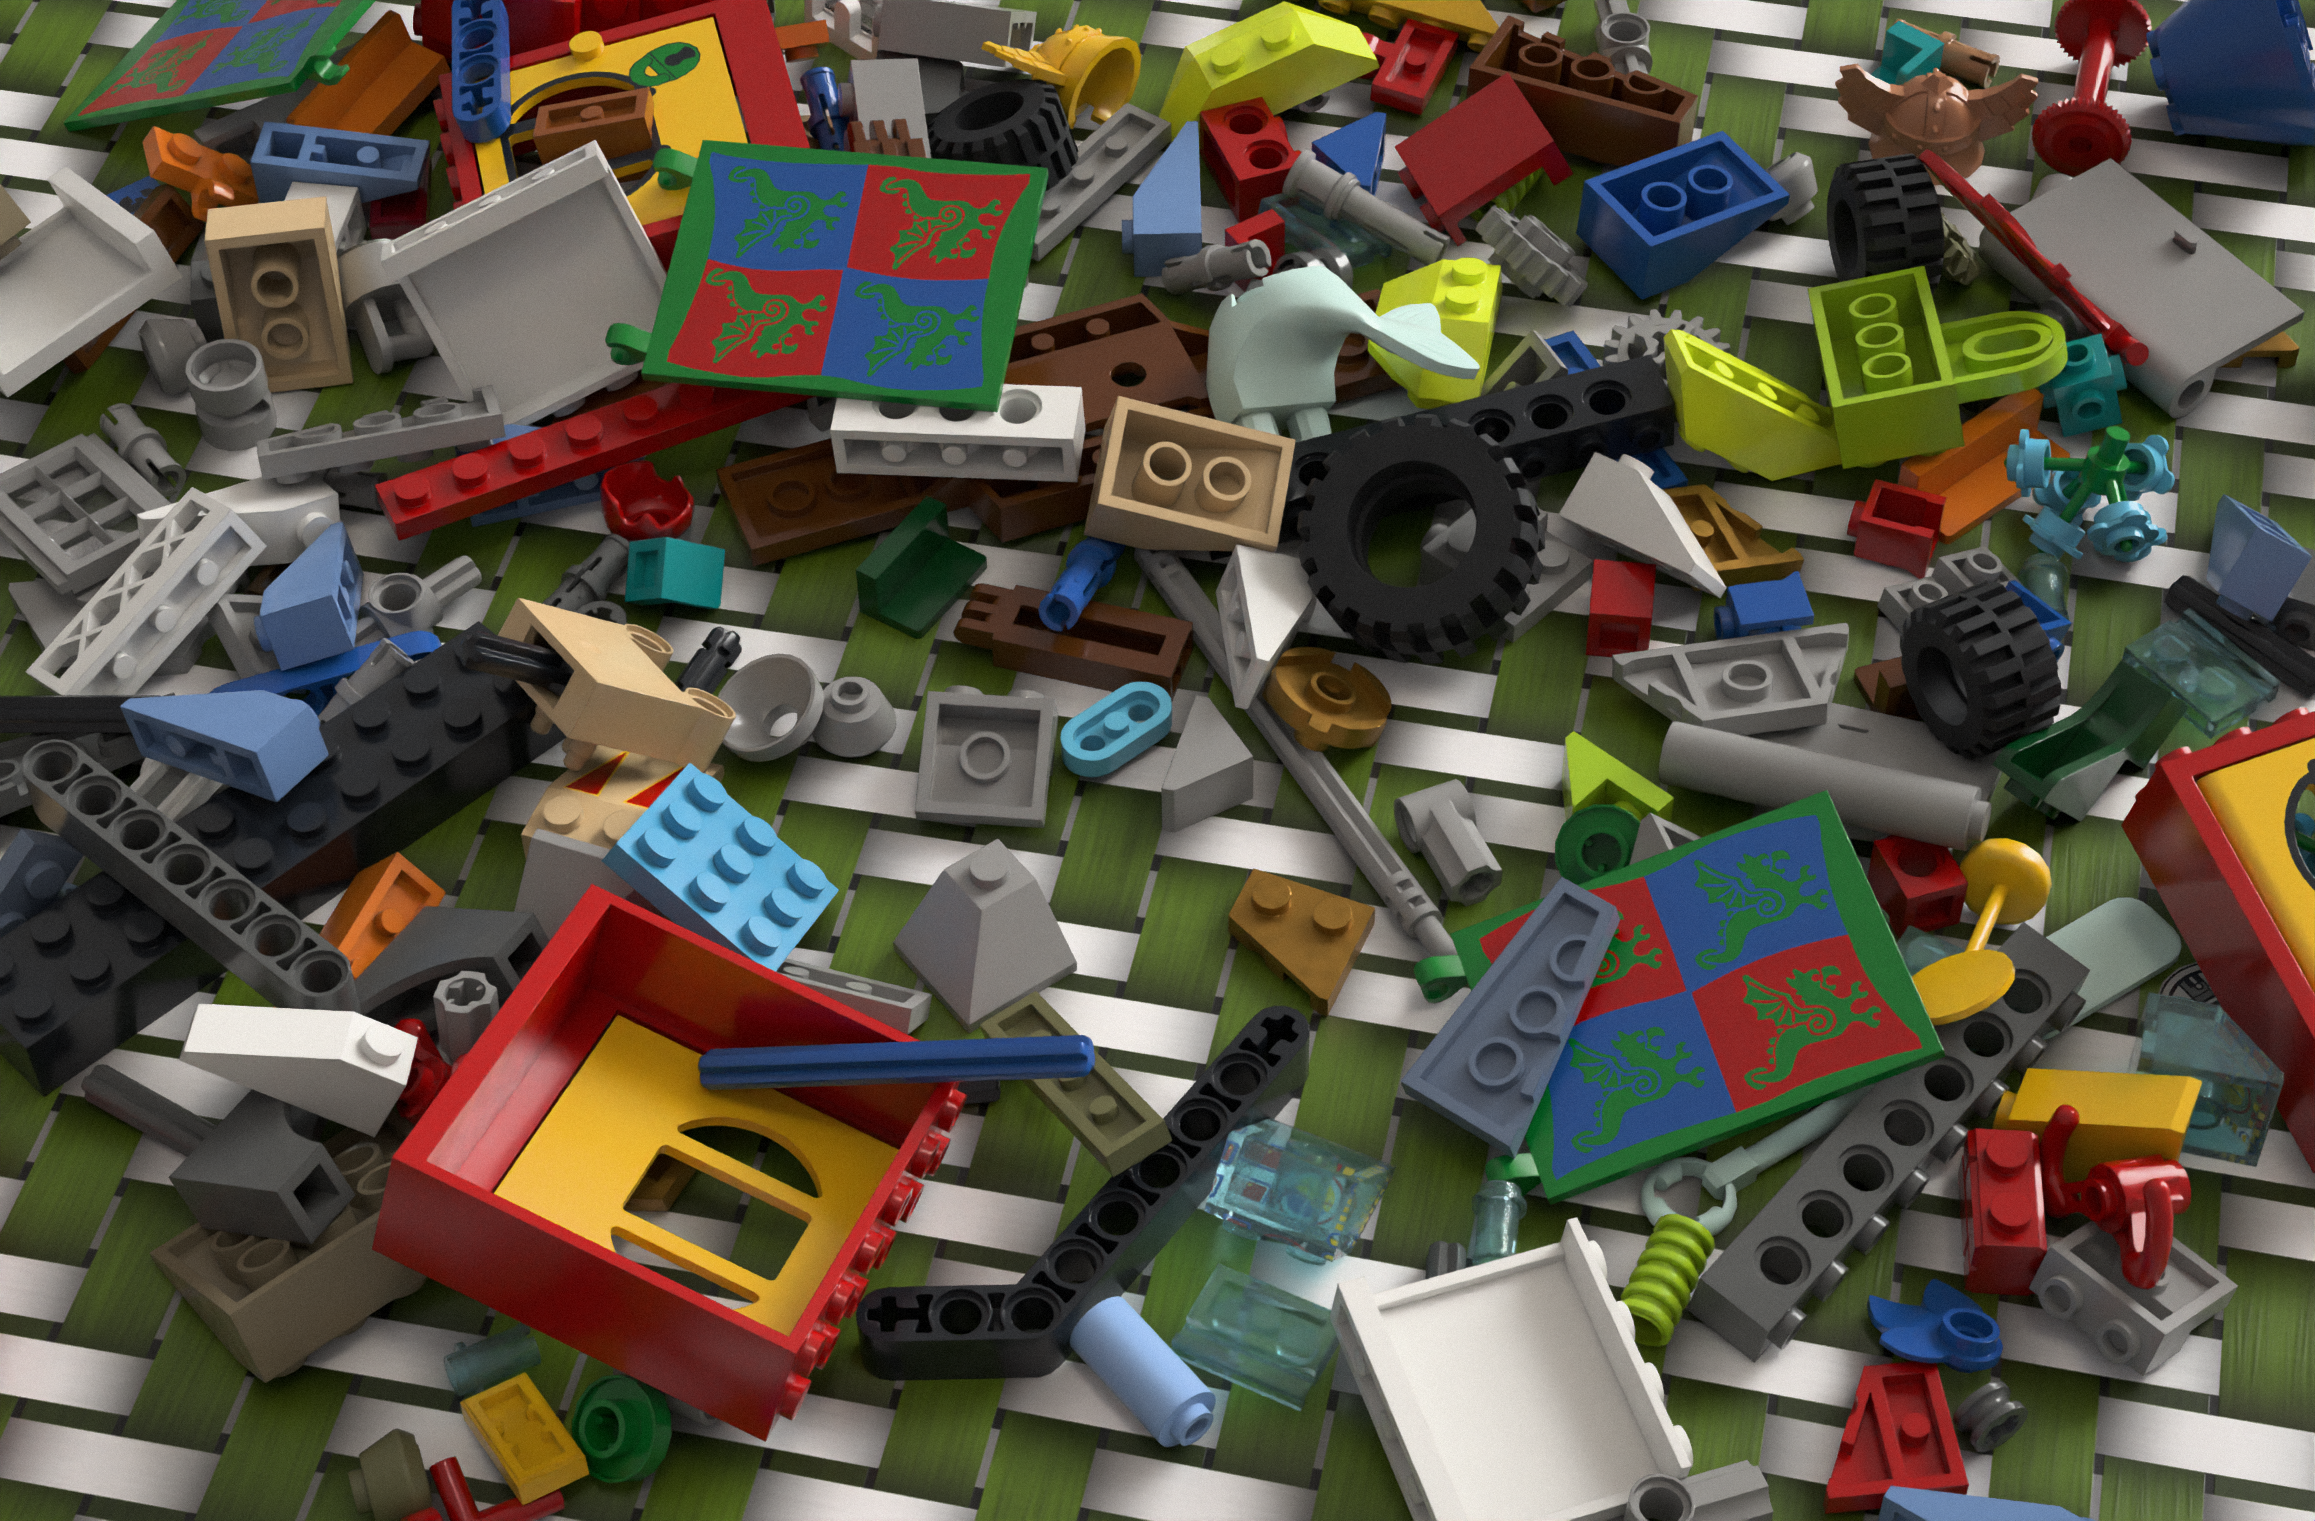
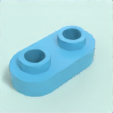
[1060,682,1172,777]

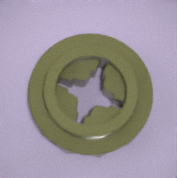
[1941,213,1981,286]

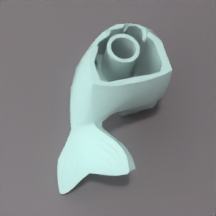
[1206,266,1480,442]

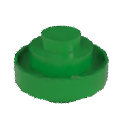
[1555,804,1641,885]
[572,1374,672,1483]

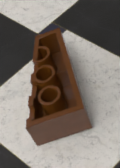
[1466,15,1698,167]

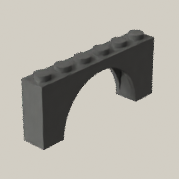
[168,906,550,1244]

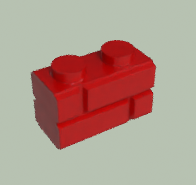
[1958,1128,2047,1296]

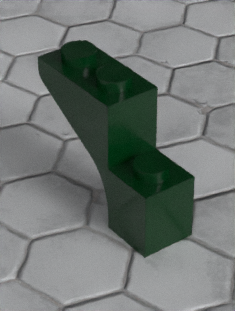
[1992,661,2189,821]

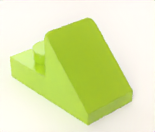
[1561,731,1674,822]

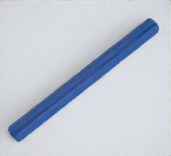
[698,1035,1095,1090]

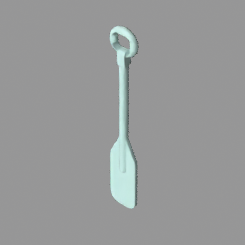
[1640,898,2182,1236]

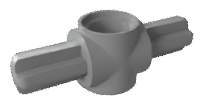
[1594,0,1653,75]
[354,556,482,647]

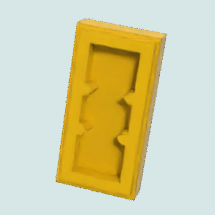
[460,1372,589,1506]

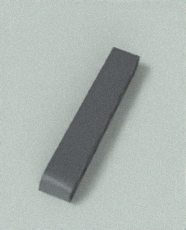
[21,739,361,1014]

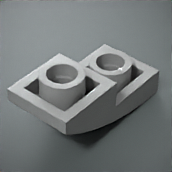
[1877,546,2023,633]

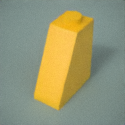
[1992,1068,2202,1183]

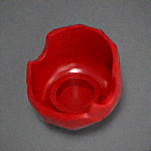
[600,460,695,543]

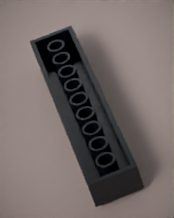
[0,621,566,1097]

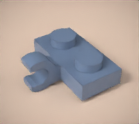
[0,828,83,939]

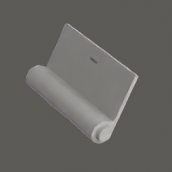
[1978,158,2305,418]
[1659,703,2004,851]

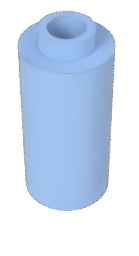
[1070,1296,1216,1447]

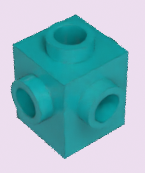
[2038,334,2127,438]

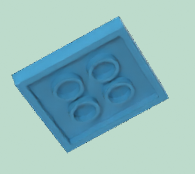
[601,763,839,972]

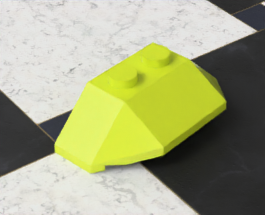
[1159,1,1380,149]
[1368,257,1503,409]
[1663,329,1842,481]

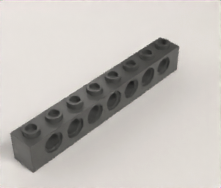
[1687,922,2090,1363]

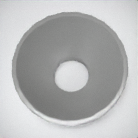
[718,654,824,762]

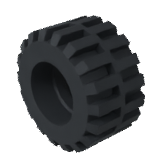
[927,79,1079,191]
[1827,153,1944,295]
[1900,581,2061,760]

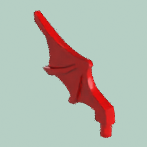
[1919,149,2149,366]

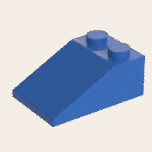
[1576,131,1790,300]

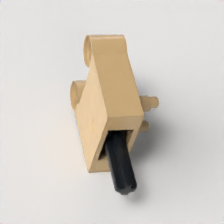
[460,598,736,772]

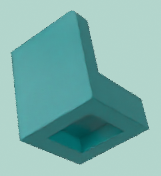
[1870,21,1944,85]
[625,537,725,609]

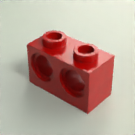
[1200,97,1302,223]

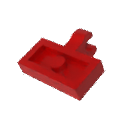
[1358,18,1459,115]

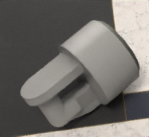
[337,238,435,374]

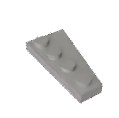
[256,385,506,484]

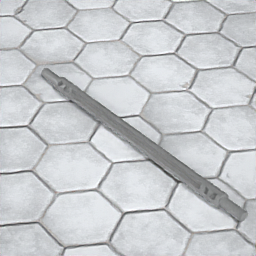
[1133,547,1458,957]

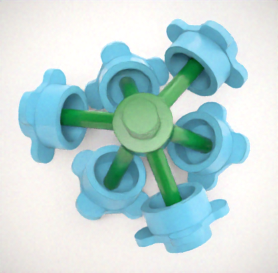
[2004,426,2175,562]

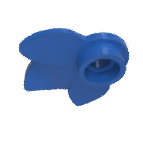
[1867,1279,2003,1373]

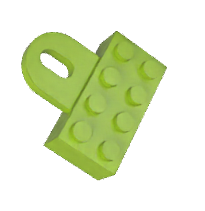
[1807,266,2068,469]

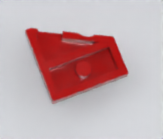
[1823,1361,1969,1514]

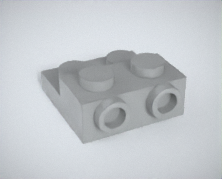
[1420,502,1593,643]
[914,685,1058,828]
[2029,1221,2238,1376]

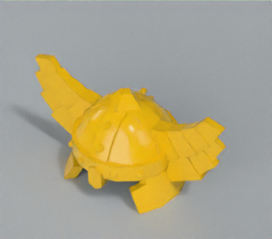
[981,24,1141,129]

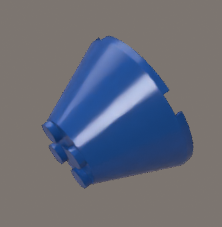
[2146,0,2315,148]

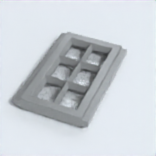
[0,433,171,595]

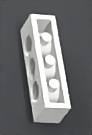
[830,384,1086,482]

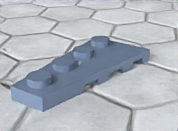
[1401,877,1620,1159]

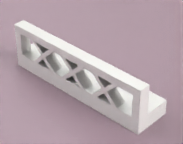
[26,487,267,695]

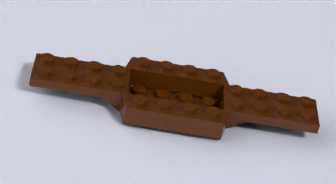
[716,289,1401,567]

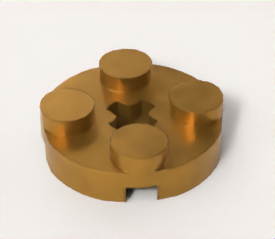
[1262,647,1391,752]

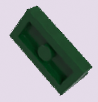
[856,496,987,639]

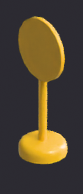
[1912,838,2052,1026]

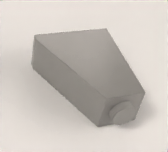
[873,0,1037,67]

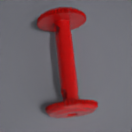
[2032,0,2152,177]

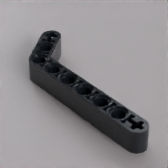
[856,1006,1310,1381]

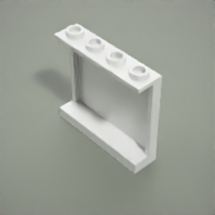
[381,140,667,427]
[0,166,183,397]
[1330,1217,1693,1521]

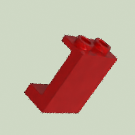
[1395,72,1574,246]

